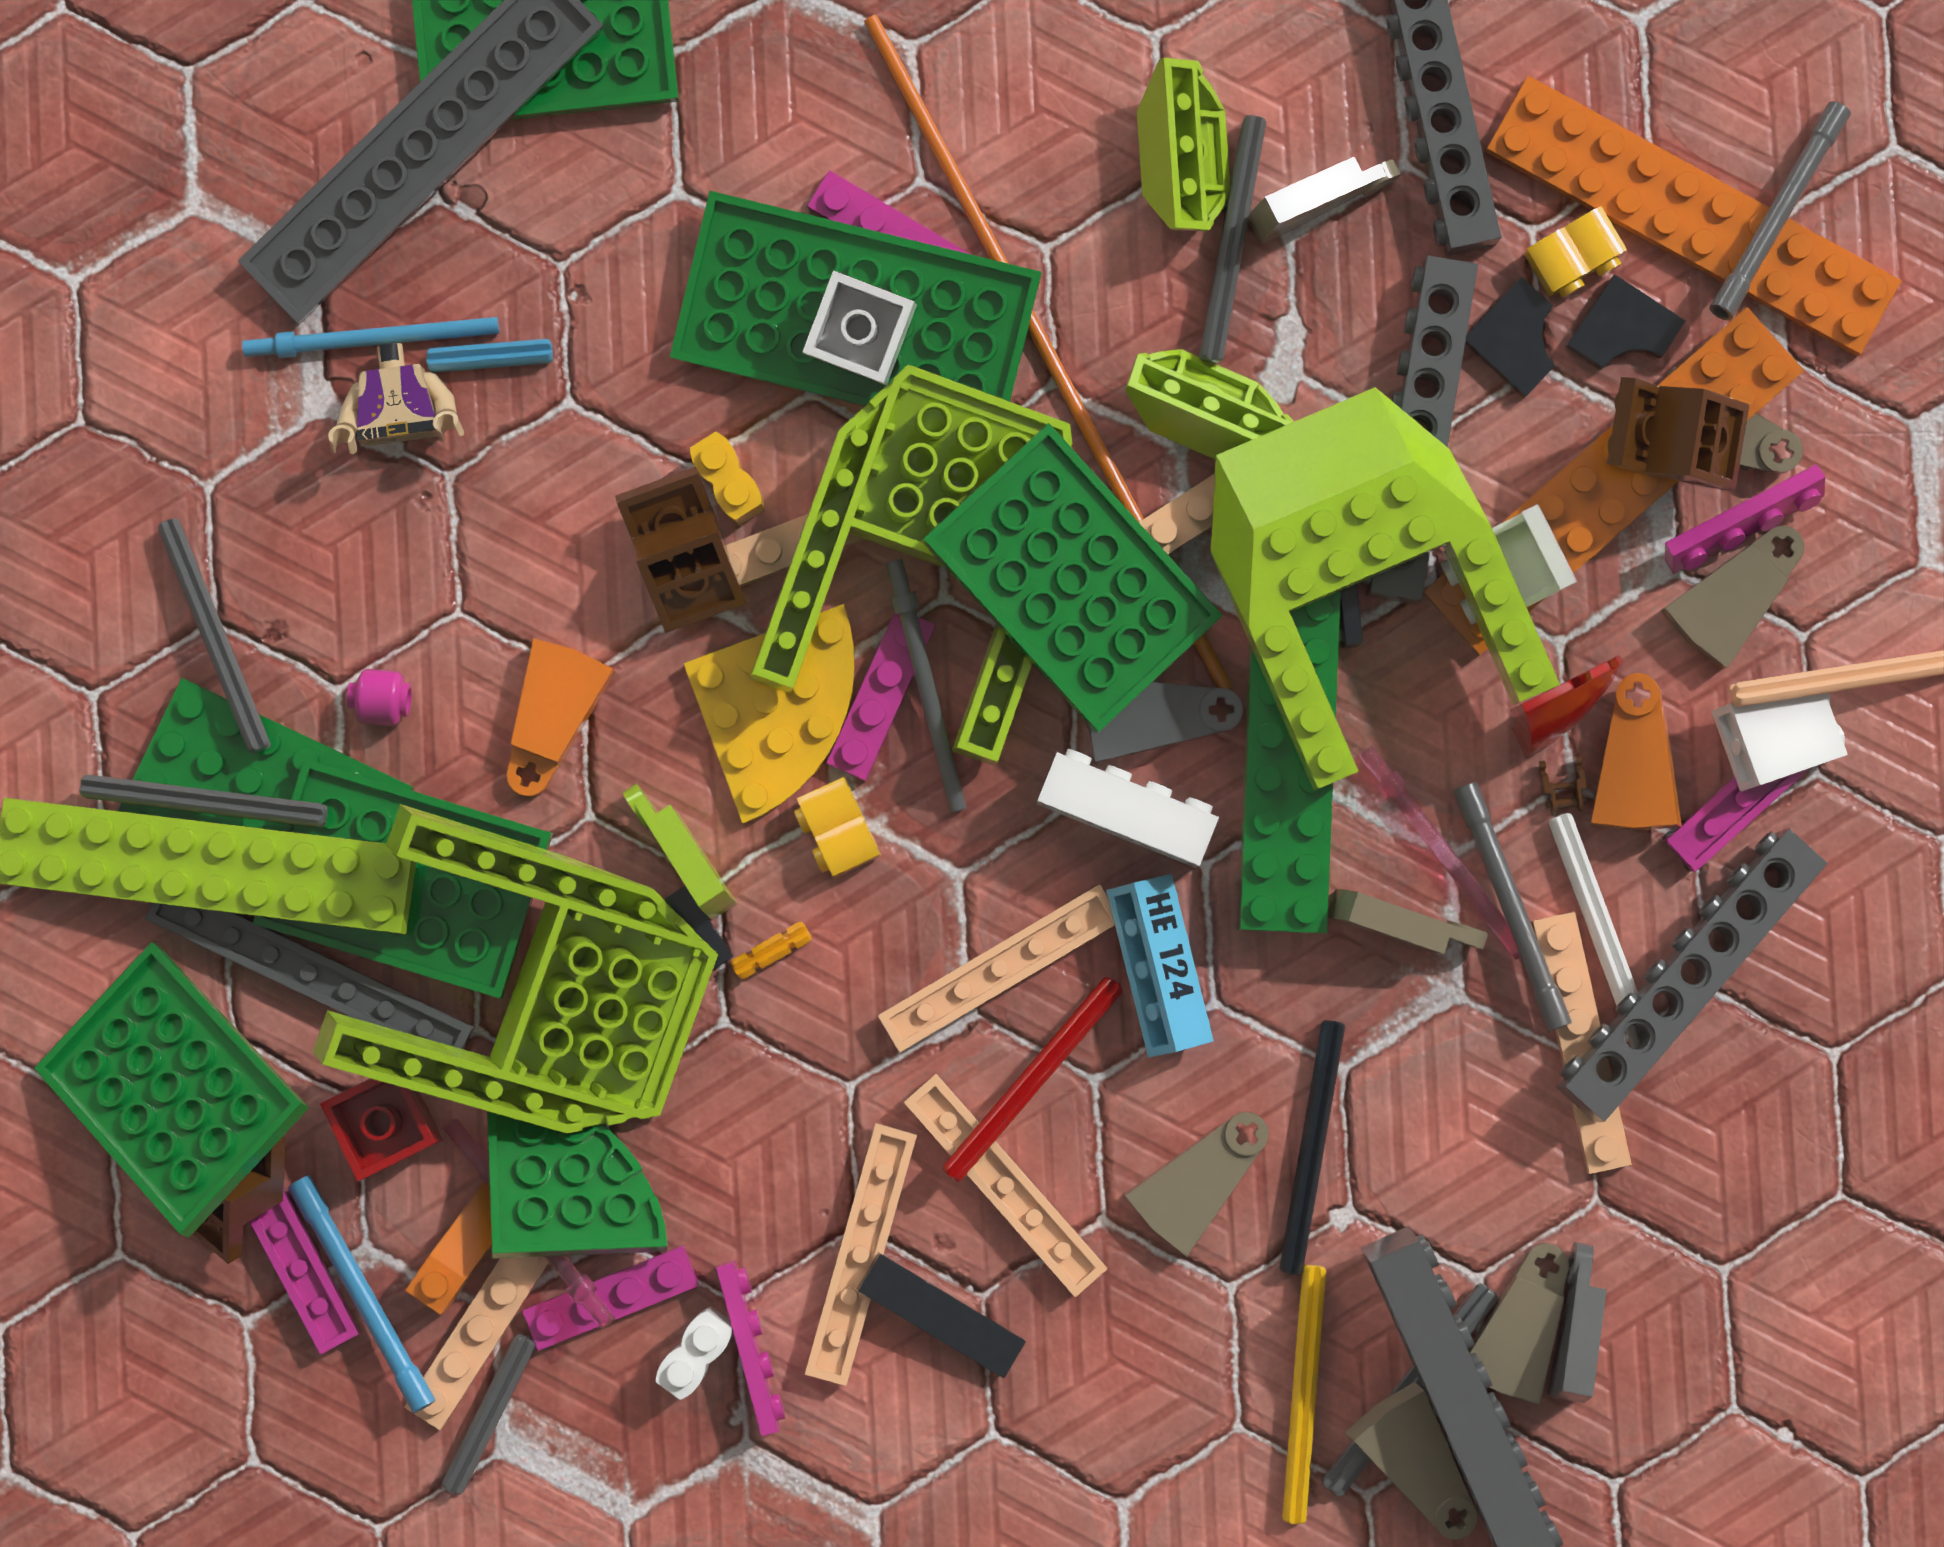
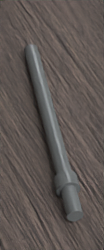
[886,559,967,812]

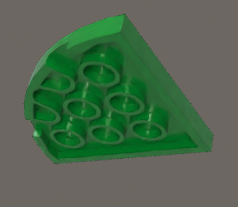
[487,1111,668,1259]

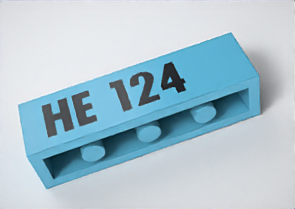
[1106,874,1214,1058]

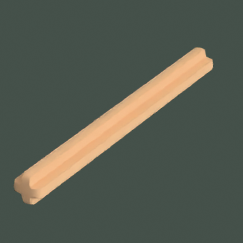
[1729,650,1944,707]

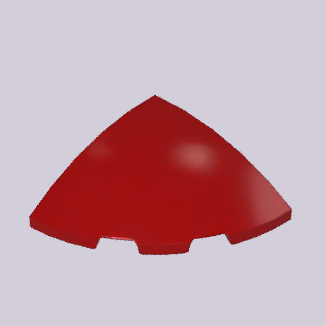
[1510,655,1623,758]

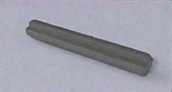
[442,1333,536,1495]

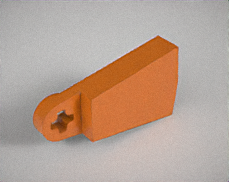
[507,638,616,797]
[1591,673,1682,831]

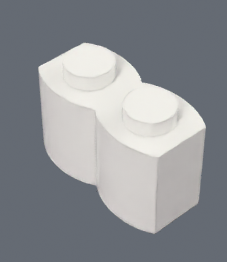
[656,1306,734,1400]

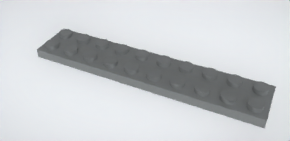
[238,0,604,323]

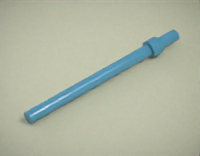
[242,317,500,358]

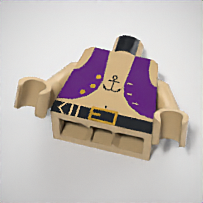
[328,343,464,454]

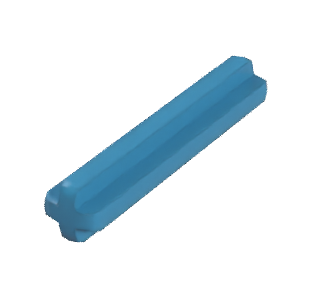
[426,339,553,373]

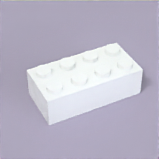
[1037,749,1219,868]

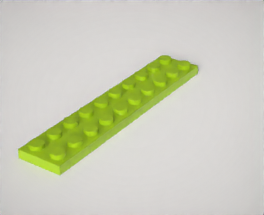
[0,798,416,934]

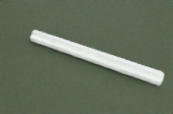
[1549,813,1641,1049]

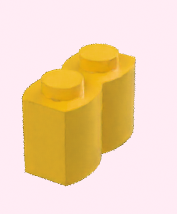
[1524,206,1627,298]
[690,432,764,526]
[794,777,881,878]

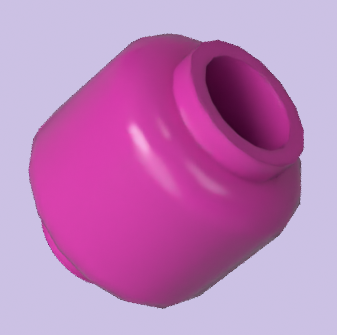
[347,669,412,726]

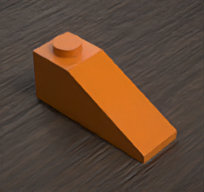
[405,1179,492,1315]

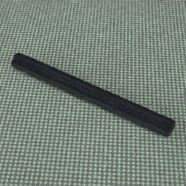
[1279,1020,1345,1275]

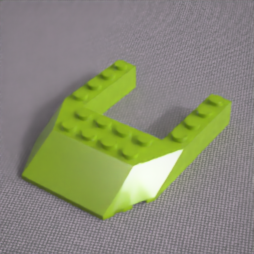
[749,365,1073,765]
[1210,387,1560,791]
[313,804,718,1133]

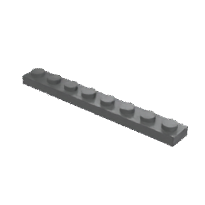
[144,903,474,1049]

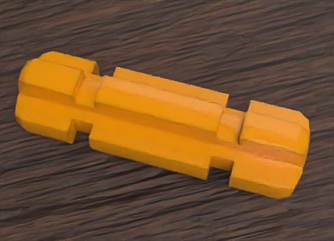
[731,922,812,979]

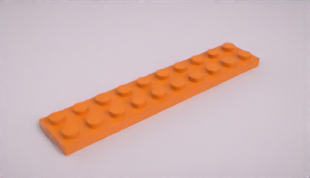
[1485,75,1902,357]
[1423,307,1805,656]

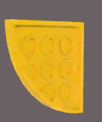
[683,604,855,824]

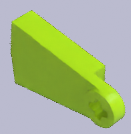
[622,783,738,920]

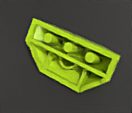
[1137,57,1230,232]
[1125,349,1294,460]

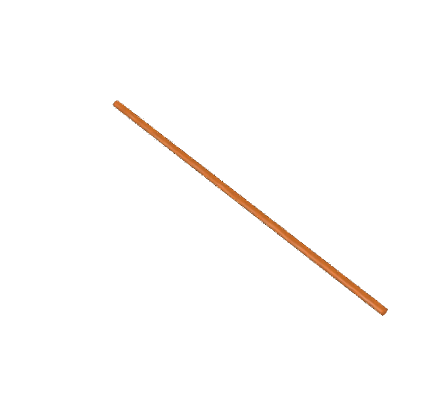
[864,15,1233,689]

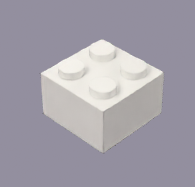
[803,271,917,386]

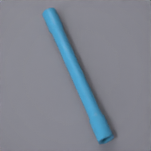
[288,1175,436,1414]

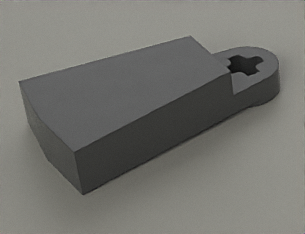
[1088,682,1243,763]
[1547,1242,1607,1403]

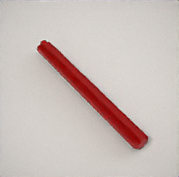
[942,976,1123,1182]

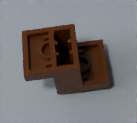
[1607,377,1749,490]
[615,467,746,633]
[193,1137,286,1264]

